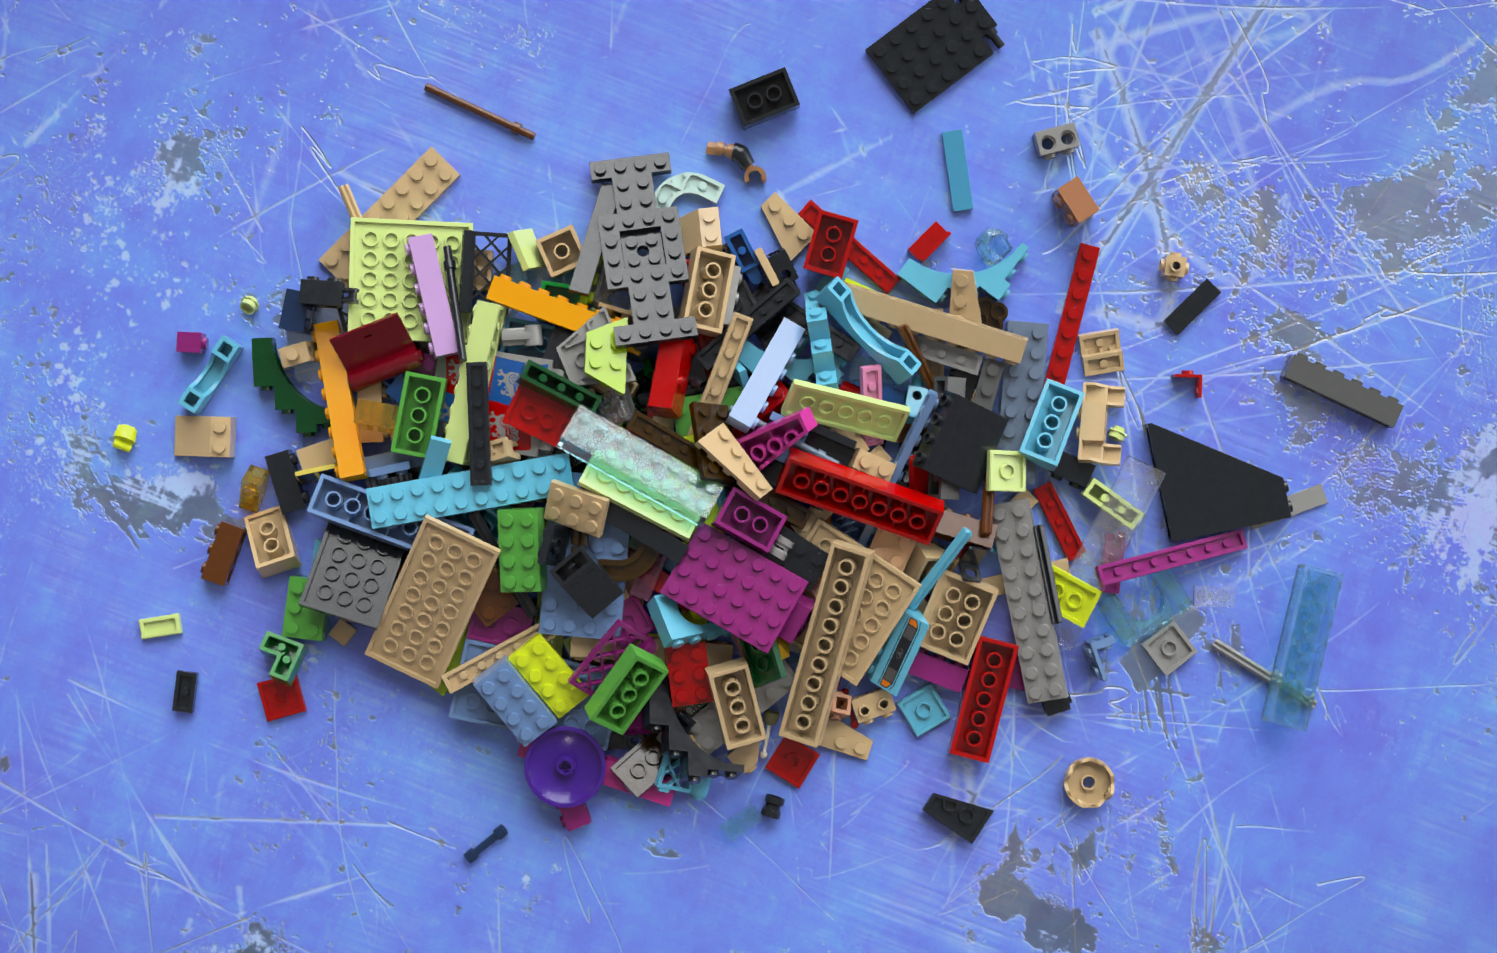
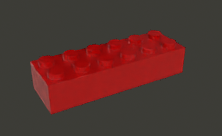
[948,635,1019,763]

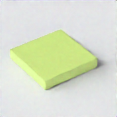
[508,228,546,271]
[986,450,1026,492]

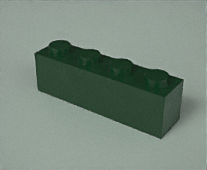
[515,359,602,418]

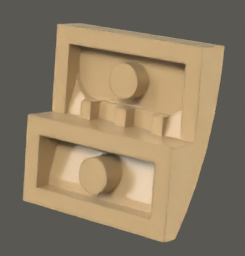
[1078,328,1125,377]

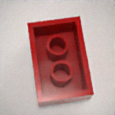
[803,209,859,280]
[664,639,713,707]

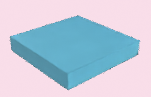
[896,682,951,737]

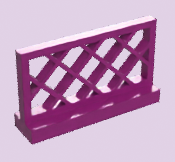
[568,619,658,697]

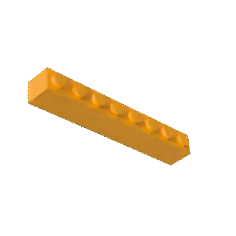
[486,274,642,357]
[311,320,367,482]

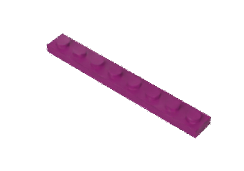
[1095,529,1248,587]

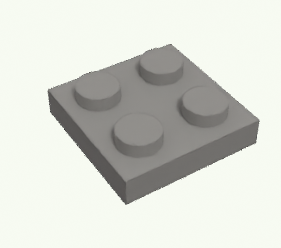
[1141,620,1198,676]

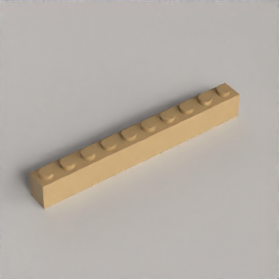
[843,281,1028,365]

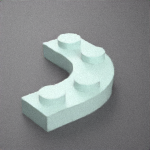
[655,172,725,208]

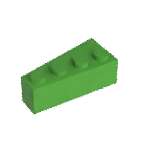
[674,386,743,437]

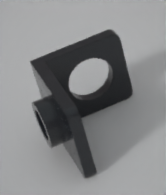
[958,546,987,583]

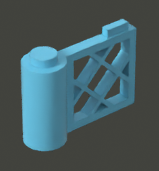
[654,755,718,800]

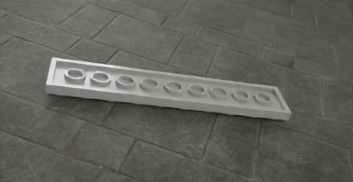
[993,498,1069,704]

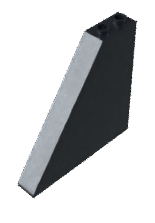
[1144,423,1293,542]

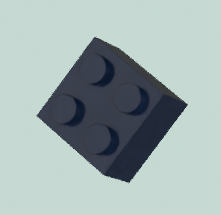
[279,288,319,335]

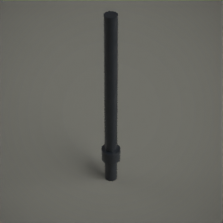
[443,245,467,362]

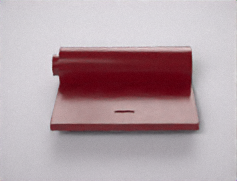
[330,312,425,392]

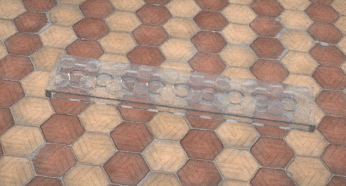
[1054,455,1166,650]

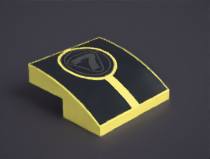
[295,463,340,485]

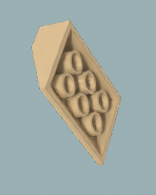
[920,570,999,665]

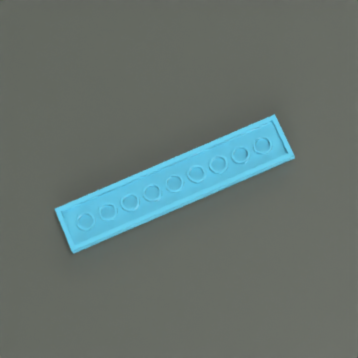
[366,453,574,530]

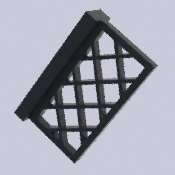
[459,230,512,315]

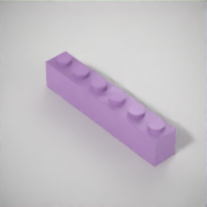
[404,233,458,359]

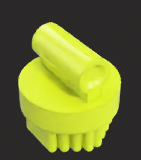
[112,424,137,453]

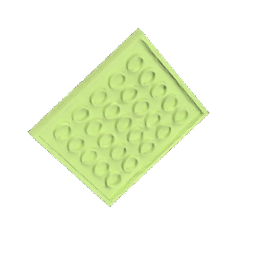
[348,217,473,344]

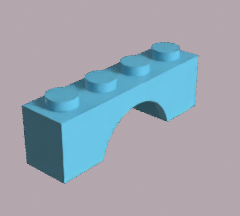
[178,335,244,414]

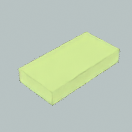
[139,613,183,639]

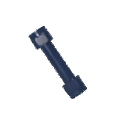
[463,824,508,864]

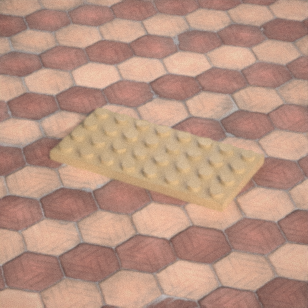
[364,514,501,689]

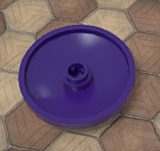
[524,726,606,808]

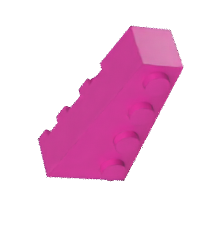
[736,406,818,471]

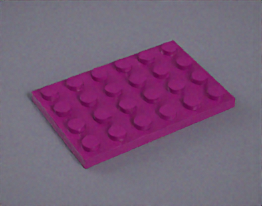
[660,521,809,654]

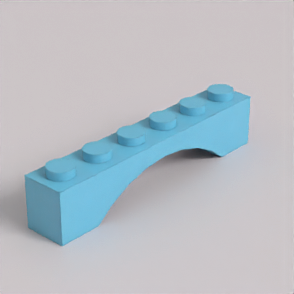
[815,276,922,385]

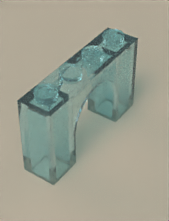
[1097,569,1193,647]

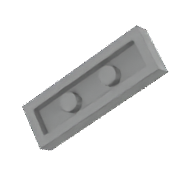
[723,265,742,329]

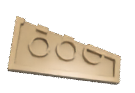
[949,269,983,353]
[694,423,773,501]

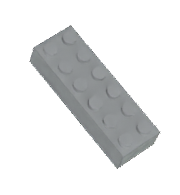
[688,659,796,755]

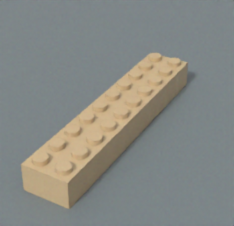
[778,539,876,748]

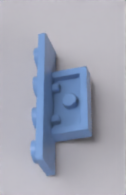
[364,452,424,480]

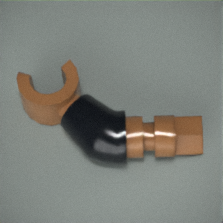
[706,141,767,183]

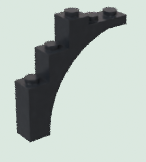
[642,678,744,784]

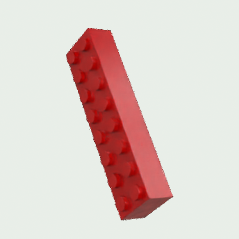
[775,447,944,546]

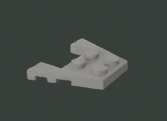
[556,307,637,386]

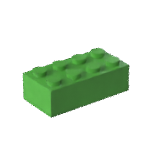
[390,371,449,458]
[497,507,547,592]
[584,643,669,735]

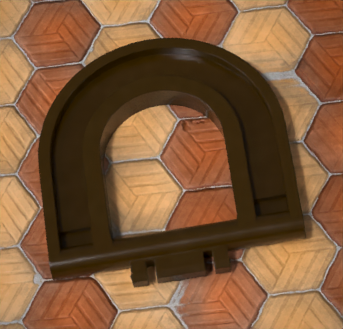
[571,520,662,581]

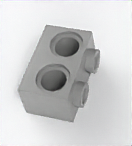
[1032,122,1080,160]

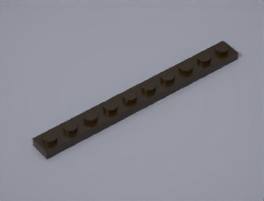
[625,410,812,530]

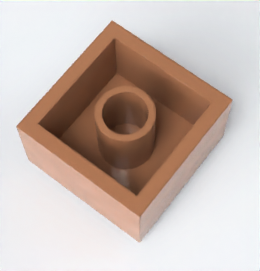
[1052,176,1100,228]

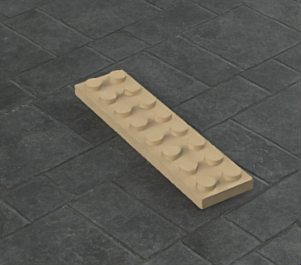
[319,146,461,288]

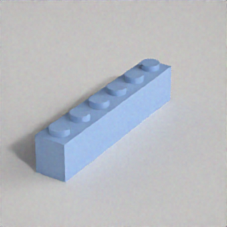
[725,317,806,434]

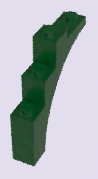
[251,337,358,437]

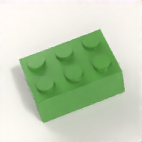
[282,575,329,641]

